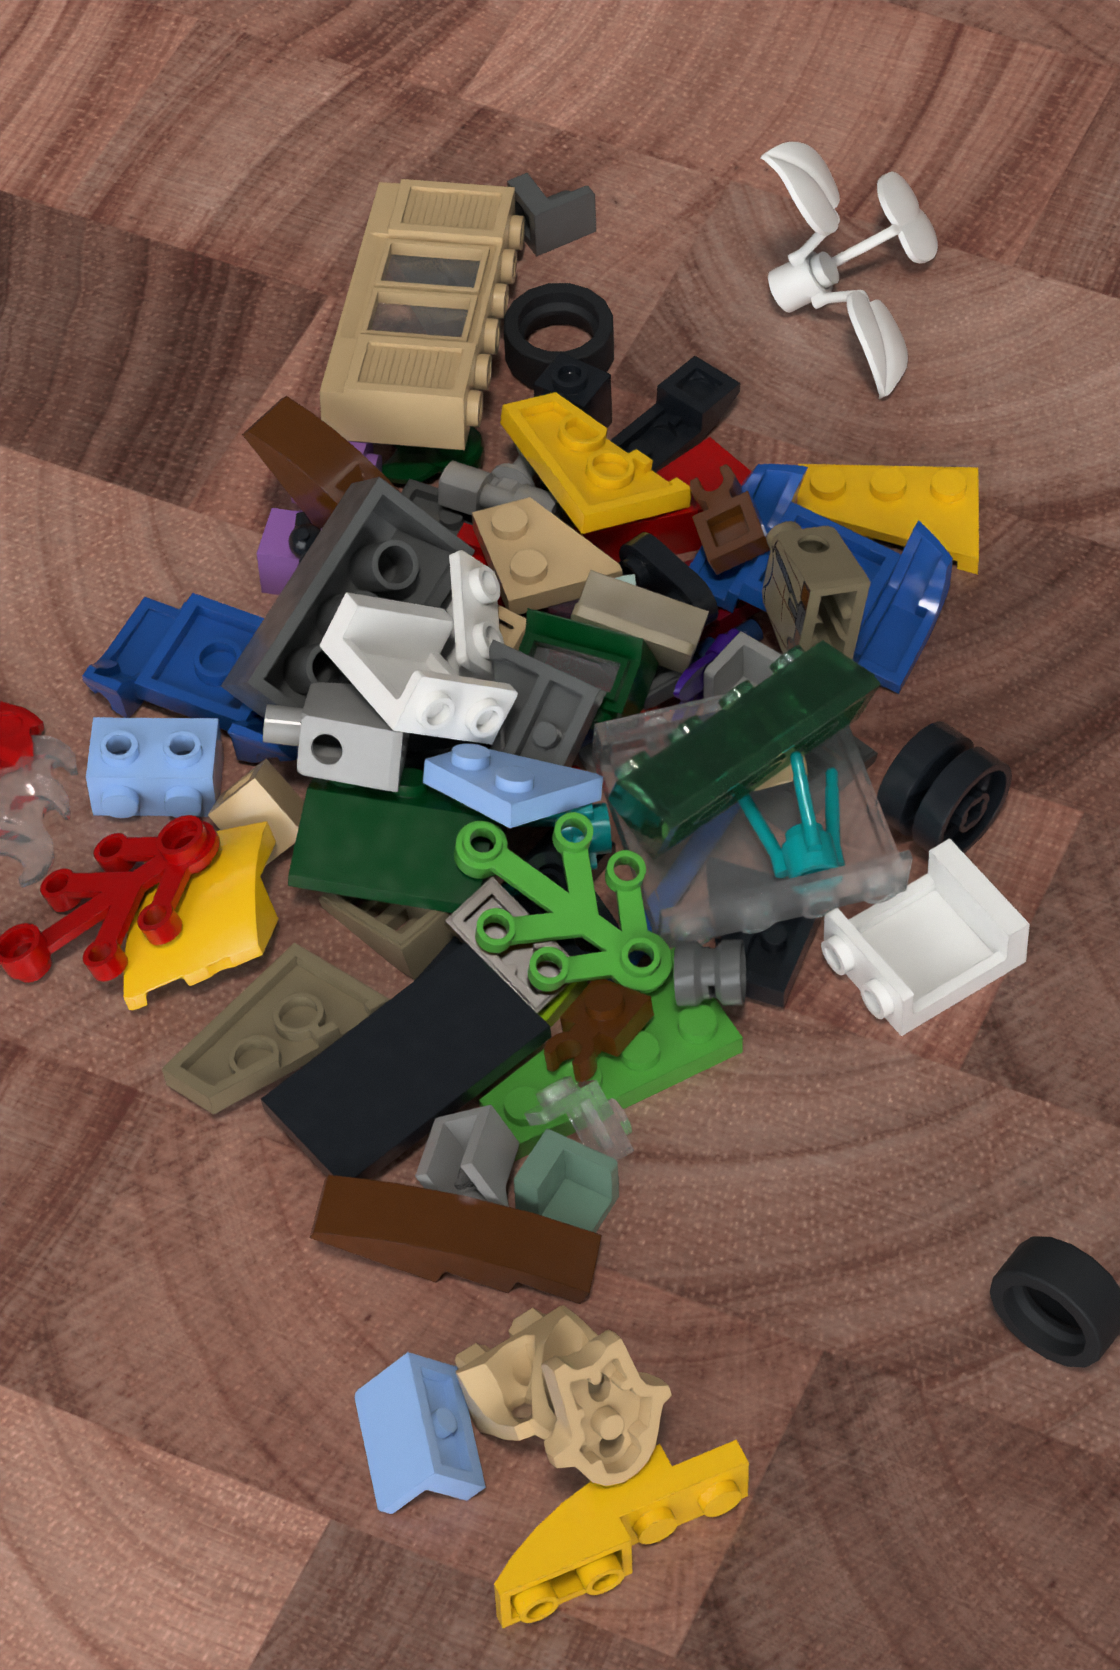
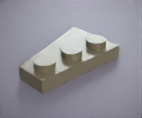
[162,942,390,1115]

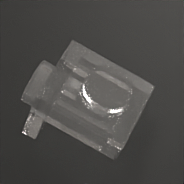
[524,1075,634,1161]

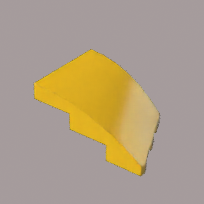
[123,821,278,1011]

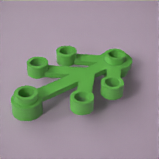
[454,812,672,994]

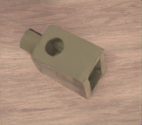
[762,521,871,677]

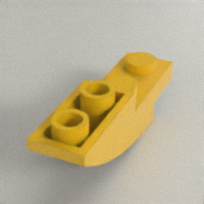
[494,1439,749,1628]

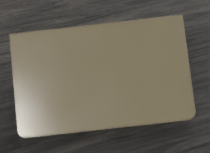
[571,570,709,674]

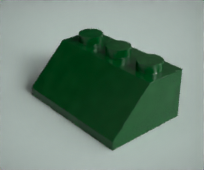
[288,768,507,913]

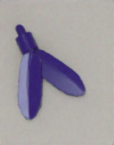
[667,629,739,744]

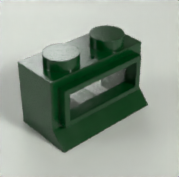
[518,608,659,733]

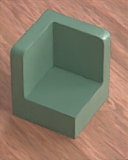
[514,1128,619,1233]

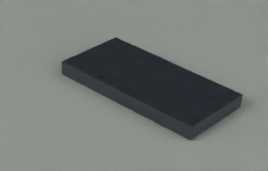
[261,942,552,1180]

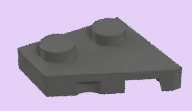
[489,639,606,767]

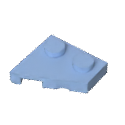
[423,744,603,828]

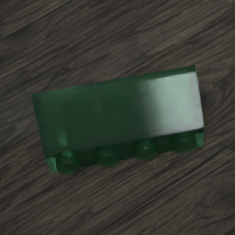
[608,640,881,861]

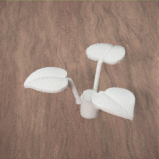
[761,142,938,399]

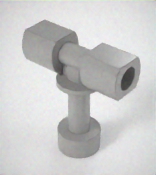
[438,446,563,521]

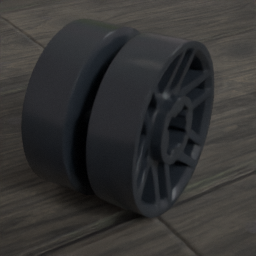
[875,721,1012,854]

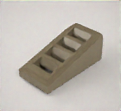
[318,892,455,980]

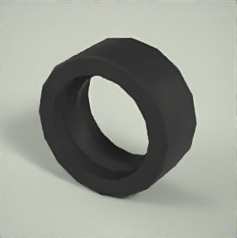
[504,283,614,389]
[990,1236,1120,1368]

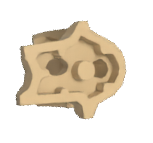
[455,1305,672,1486]

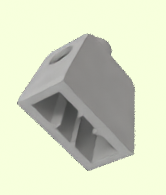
[263,682,410,792]

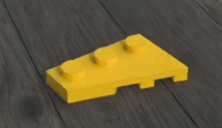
[500,392,692,534]
[797,464,979,575]

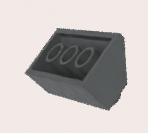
[221,477,475,718]

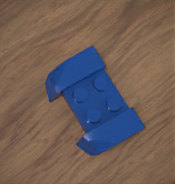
[689,464,953,694]
[82,592,299,763]

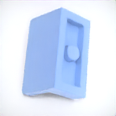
[354,1352,486,1514]

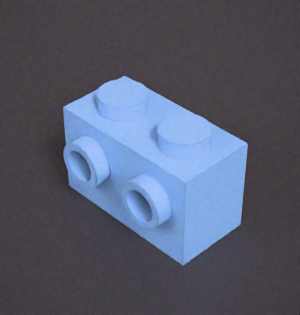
[86,717,224,818]

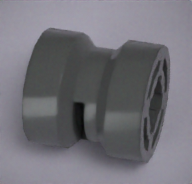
[674,939,746,1006]

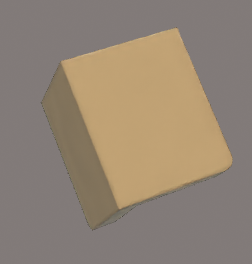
[208,759,304,866]

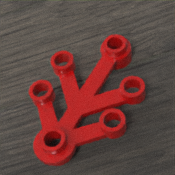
[0,815,220,983]

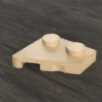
[472,497,623,615]

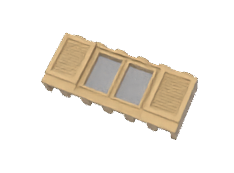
[320,179,525,450]

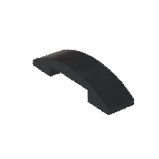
[540,356,741,491]

